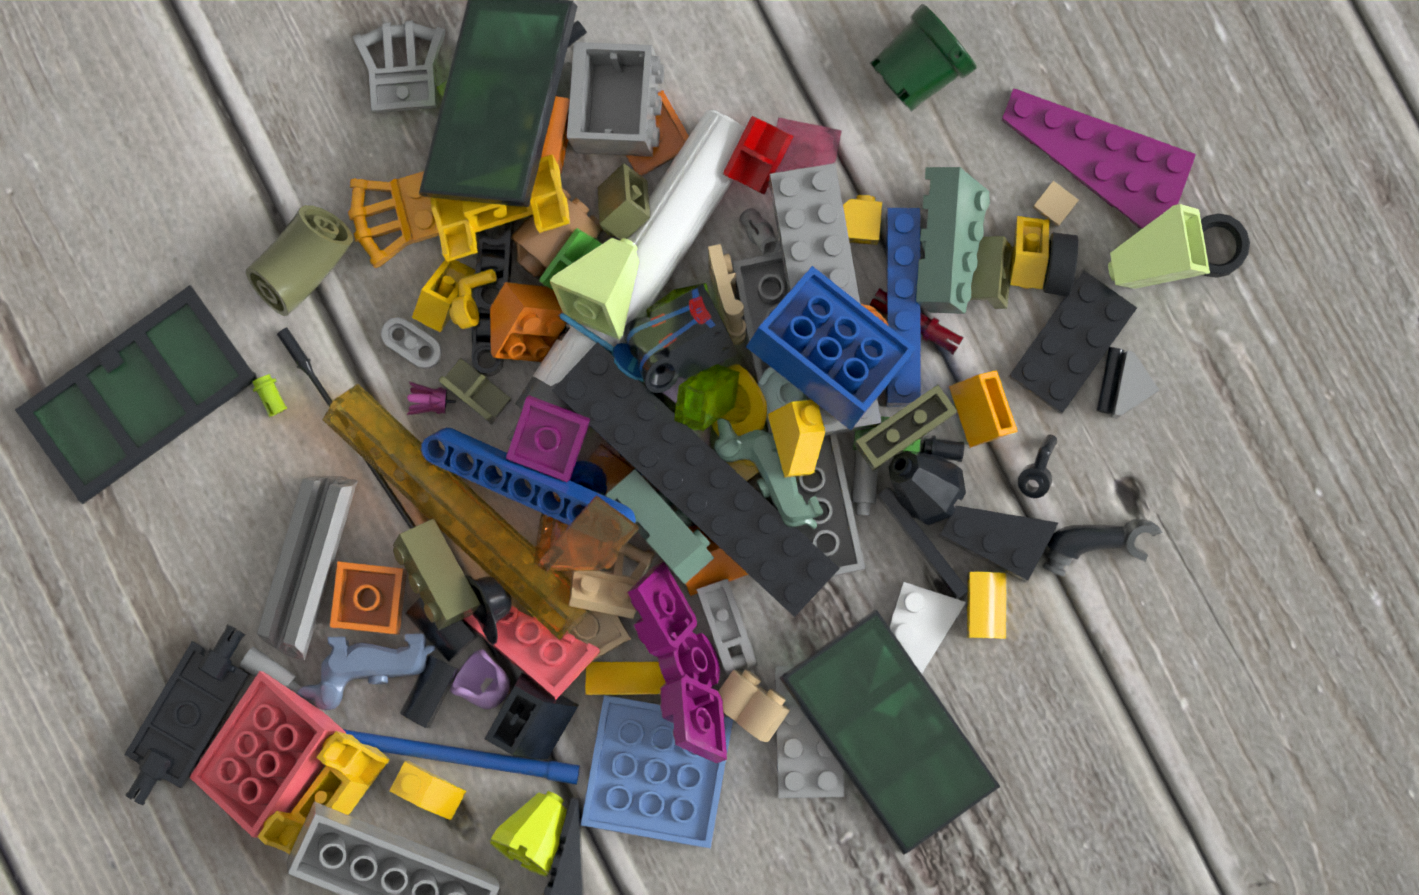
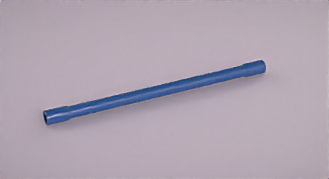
[343,729,580,785]

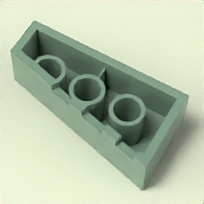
[916,167,990,314]

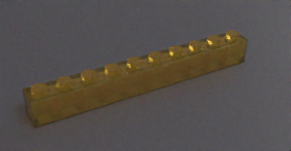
[322,384,590,640]

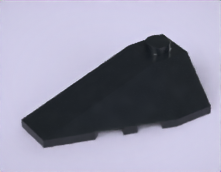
[543,797,584,895]

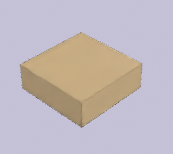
[1033,181,1079,227]

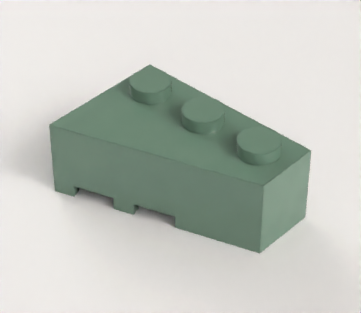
[606,469,714,584]

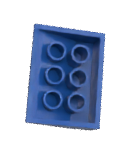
[746,266,917,430]

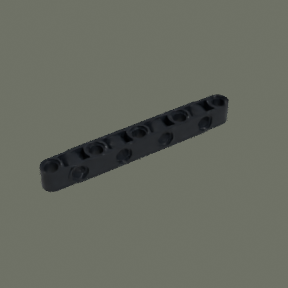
[471,87,520,377]

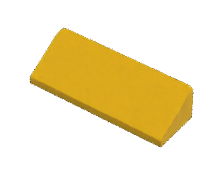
[585,662,666,695]

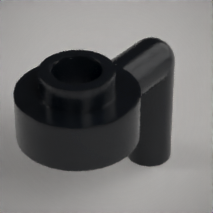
[1018,435,1057,498]

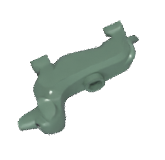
[714,418,824,529]

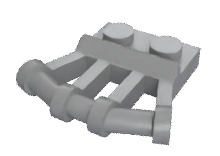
[352,20,446,113]

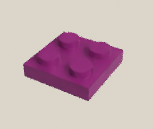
[506,395,591,482]

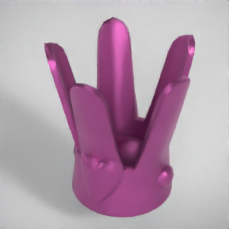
[407,381,456,415]

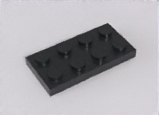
[1008,270,1137,414]

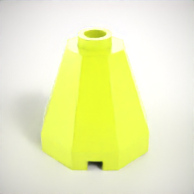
[490,791,567,877]

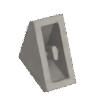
[1111,350,1159,419]

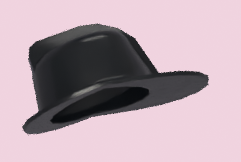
[465,575,512,645]

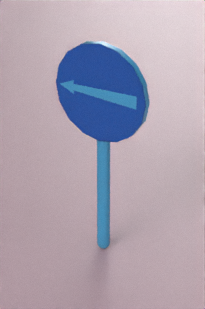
[560,313,644,382]

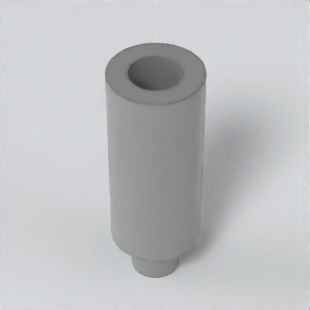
[852,450,878,516]
[240,647,302,694]

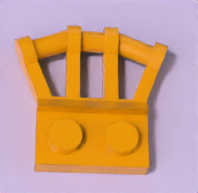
[348,171,439,268]

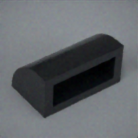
[405,597,478,662]
[400,655,459,728]

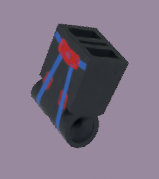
[623,284,739,393]

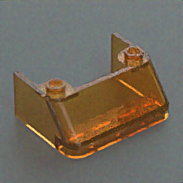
[534,443,642,572]

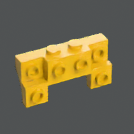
[430,154,570,262]
[257,731,390,855]

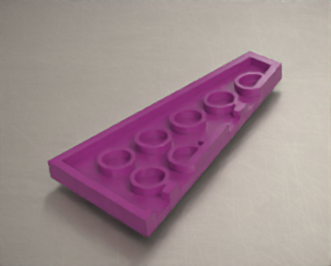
[1001,88,1196,229]

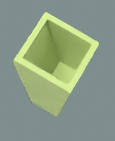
[1108,204,1210,289]

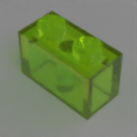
[674,364,740,431]

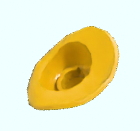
[707,364,767,436]

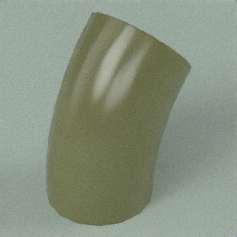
[246,205,353,316]

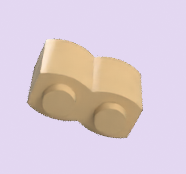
[718,669,790,742]

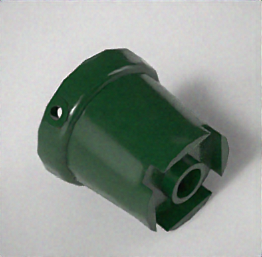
[870,4,977,112]

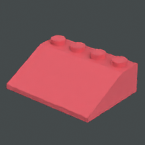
[189,671,346,838]

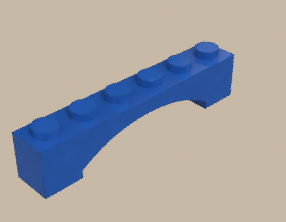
[886,208,921,407]

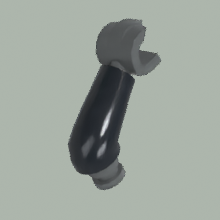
[1043,519,1163,576]

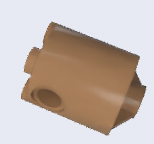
[510,188,603,278]

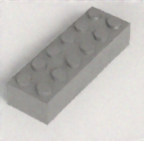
[287,802,500,895]

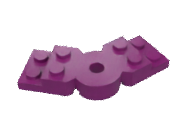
[627,562,727,764]

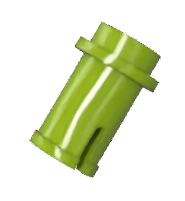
[252,374,288,418]

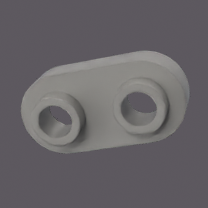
[381,317,442,369]

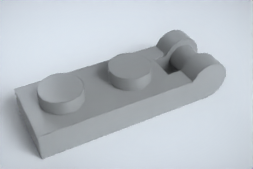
[697,579,758,676]

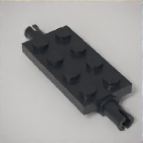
[124,624,250,806]

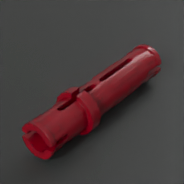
[869,288,964,355]

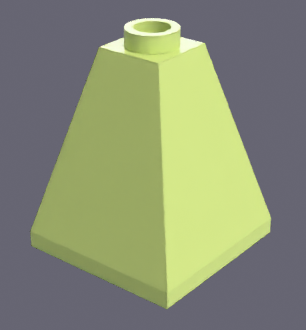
[550,238,639,340]

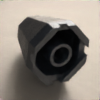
[888,451,966,525]

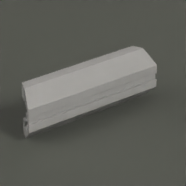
[257,476,358,661]

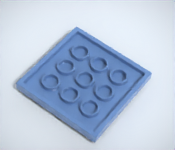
[581,695,733,849]

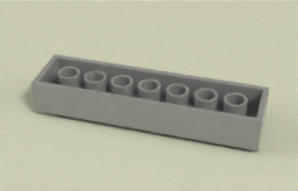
[769,163,881,436]

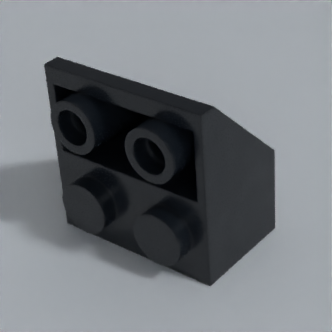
[484,673,579,760]

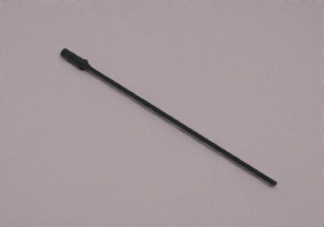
[277,327,500,656]

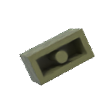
[597,163,650,240]

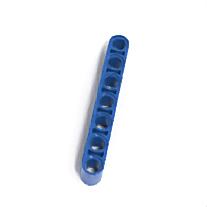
[421,427,636,543]

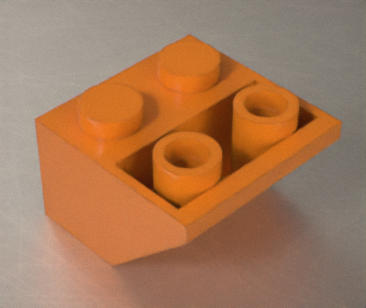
[490,282,566,362]

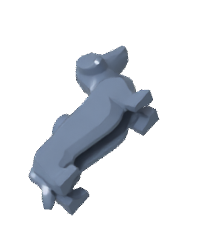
[297,633,436,711]

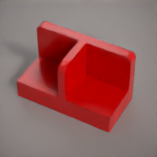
[723,116,794,195]

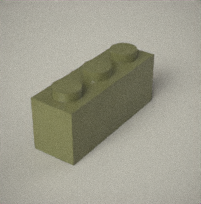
[854,385,957,471]
[393,519,480,630]

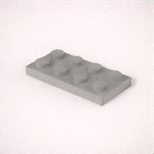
[775,665,844,798]

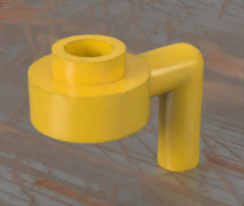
[449,269,497,329]

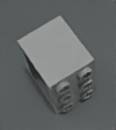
[567,42,664,157]

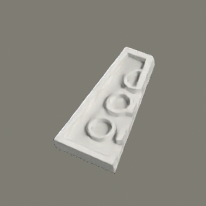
[868,582,966,717]

